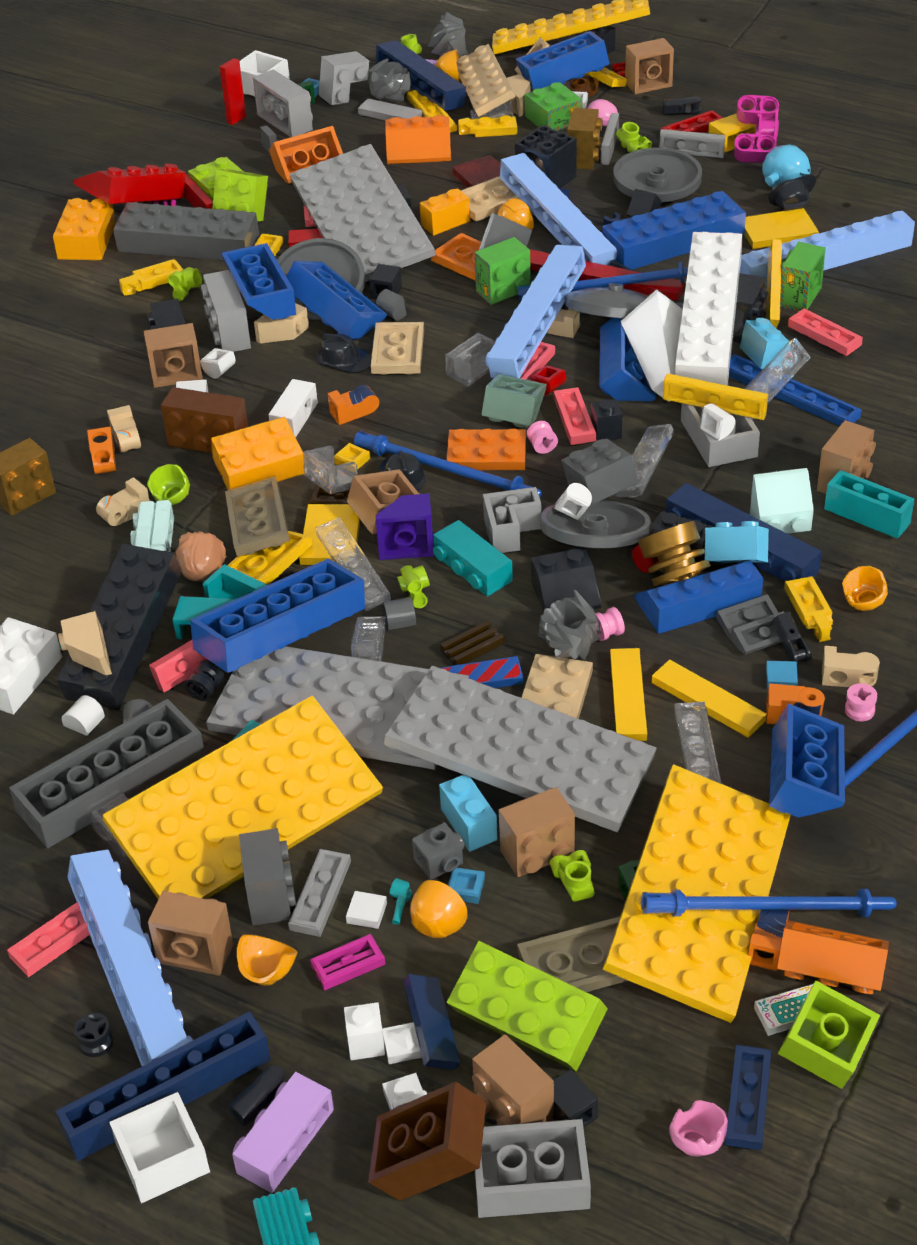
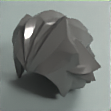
[428,12,469,58]
[369,59,411,103]
[538,590,600,661]

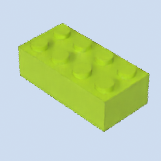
[447,941,608,1072]

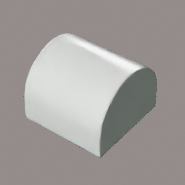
[200,348,235,378]
[700,404,735,440]
[554,483,592,520]
[62,695,105,736]

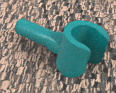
[390,878,412,925]

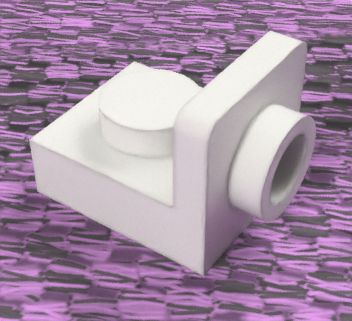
[382,1073,427,1111]

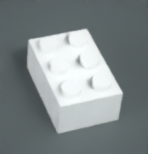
[0,617,62,715]

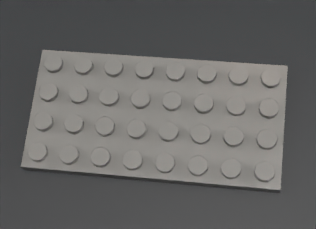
[290,144,435,282]
[206,646,469,770]
[384,666,657,832]

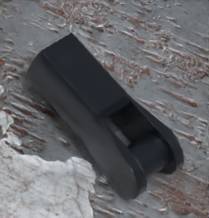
[663,96,702,114]
[772,612,812,665]
[228,1065,285,1126]

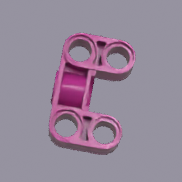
[734,95,779,163]

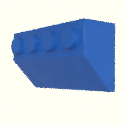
[516,31,609,91]
[221,243,296,320]
[286,261,387,339]
[599,317,656,401]
[634,561,763,634]
[769,703,845,818]

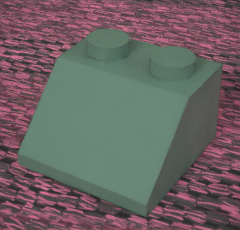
[482,374,547,428]

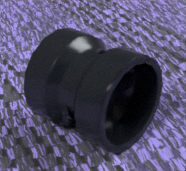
[184,660,224,701]

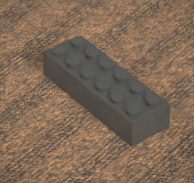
[113,202,260,260]
[9,699,205,849]

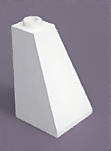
[621,290,683,402]

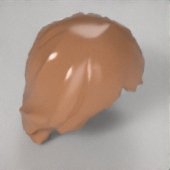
[176,531,227,582]

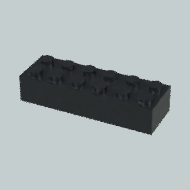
[57,544,181,710]

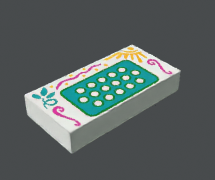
[754,984,813,1036]

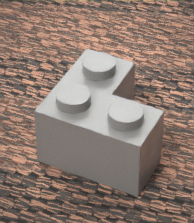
[319,51,369,105]
[483,487,541,553]

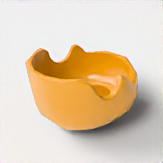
[842,566,888,611]

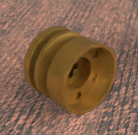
[638,521,710,586]

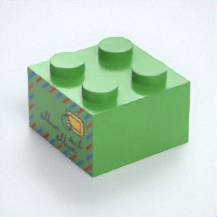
[525,82,583,131]
[475,237,530,305]
[780,241,826,311]

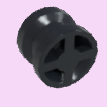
[74,1013,113,1057]

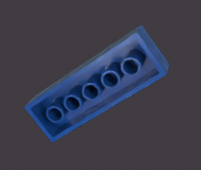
[602,191,746,270]
[190,559,365,673]

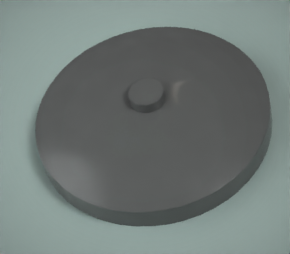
[613,148,702,202]
[277,238,365,320]
[565,283,649,318]
[540,500,651,548]

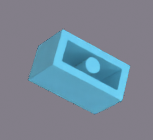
[740,318,789,369]
[705,521,769,564]
[439,775,497,852]

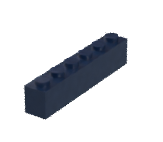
[376,40,466,111]
[666,483,822,581]
[56,1011,270,1161]

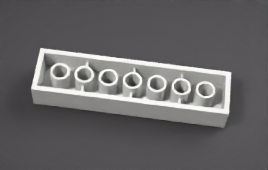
[675,232,742,386]

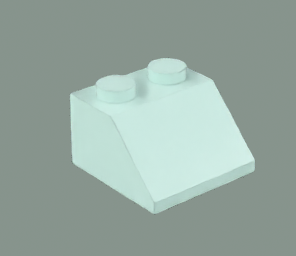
[750,468,813,534]

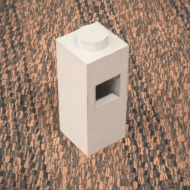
[269,379,318,438]

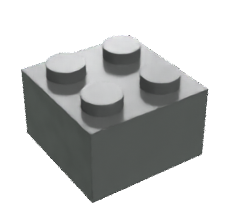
[561,439,639,504]
[239,828,296,926]

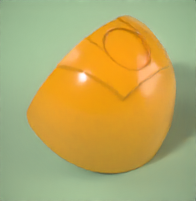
[435,49,461,83]
[497,198,534,230]
[410,880,467,938]
[237,934,298,986]

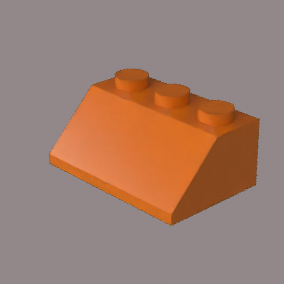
[385,115,451,164]
[269,126,343,184]
[777,920,889,994]

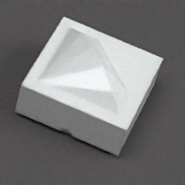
[382,1023,422,1064]

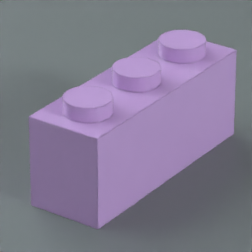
[232,1072,334,1193]

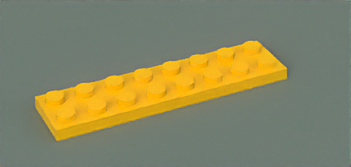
[492,0,650,54]

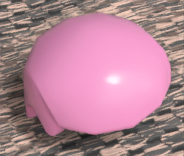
[588,99,618,126]
[669,1100,728,1157]

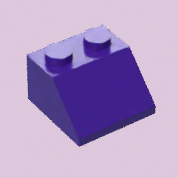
[376,494,434,560]

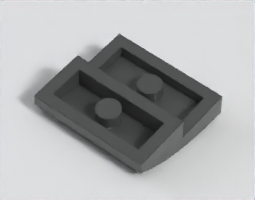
[479,213,532,250]
[715,594,784,655]

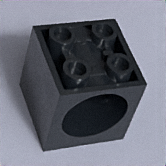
[515,125,577,188]
[732,273,768,343]

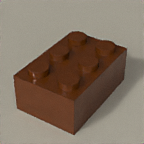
[161,387,248,453]
[368,1082,486,1201]

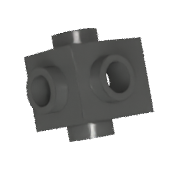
[412,822,465,880]

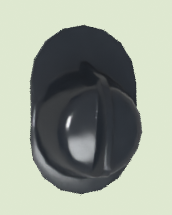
[768,174,816,211]
[317,333,372,373]
[380,451,425,491]

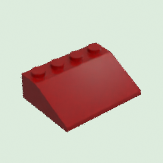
[73,164,186,204]

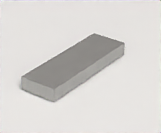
[358,99,423,121]
[601,113,619,165]
[659,129,725,158]
[288,849,351,937]

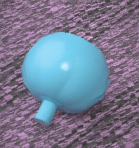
[763,144,811,188]

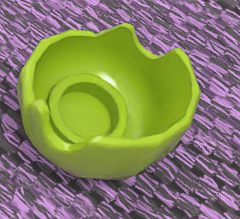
[147,464,190,506]

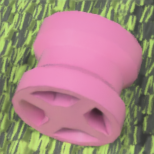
[527,421,558,454]
[595,607,625,641]
[845,683,877,722]

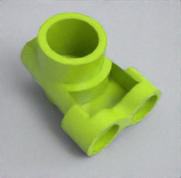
[400,34,422,54]
[616,122,652,153]
[168,267,202,301]
[397,565,430,608]
[549,850,595,902]

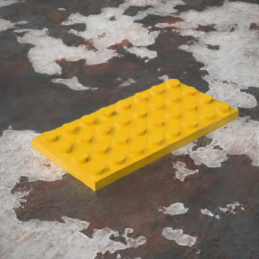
[103,695,383,900]
[603,764,790,1023]

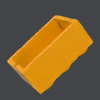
[53,198,116,260]
[211,417,304,490]

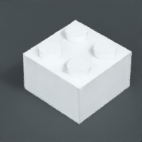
[240,50,290,96]
[109,1092,210,1203]

